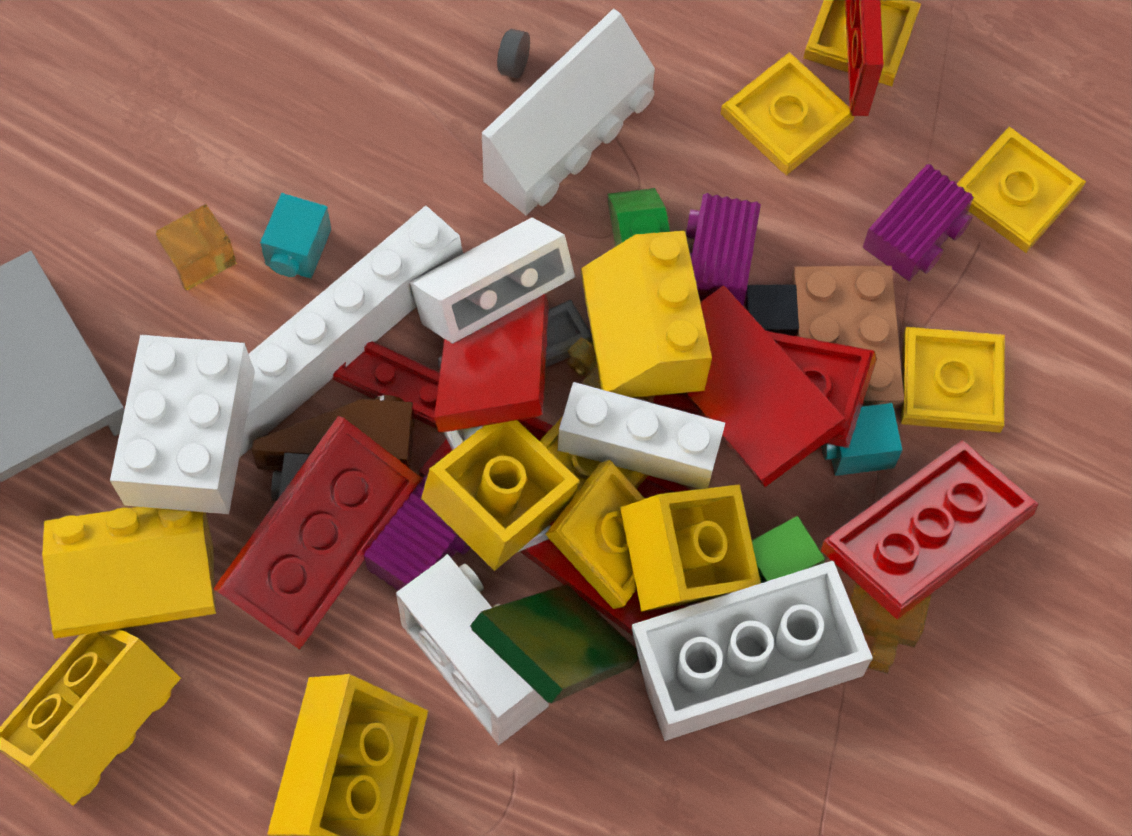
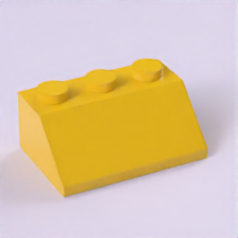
[581,231,712,398]
[42,507,216,639]
[0,629,181,806]
[267,674,429,836]

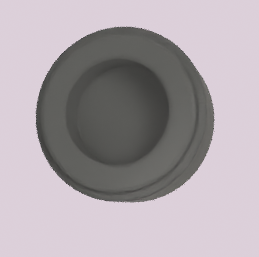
[497,29,530,79]

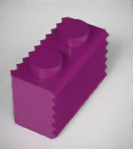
[862,164,974,281]
[686,193,761,305]
[364,475,471,591]

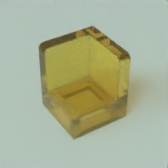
[156,204,237,290]

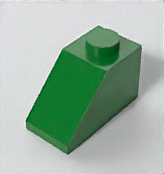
[607,188,670,247]

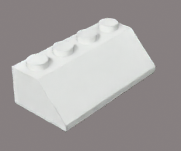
[482,9,655,216]
[632,561,873,741]

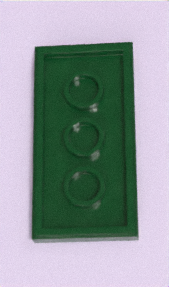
[470,584,639,704]

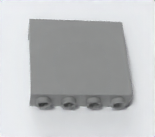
[0,251,125,483]

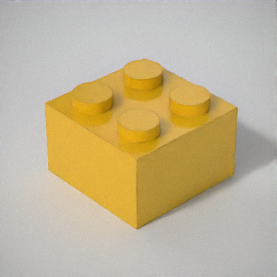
[421,420,580,571]
[620,484,761,612]

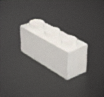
[409,218,575,344]
[558,382,725,489]

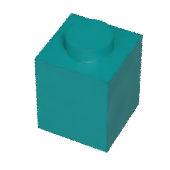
[260,193,332,279]
[821,403,903,476]

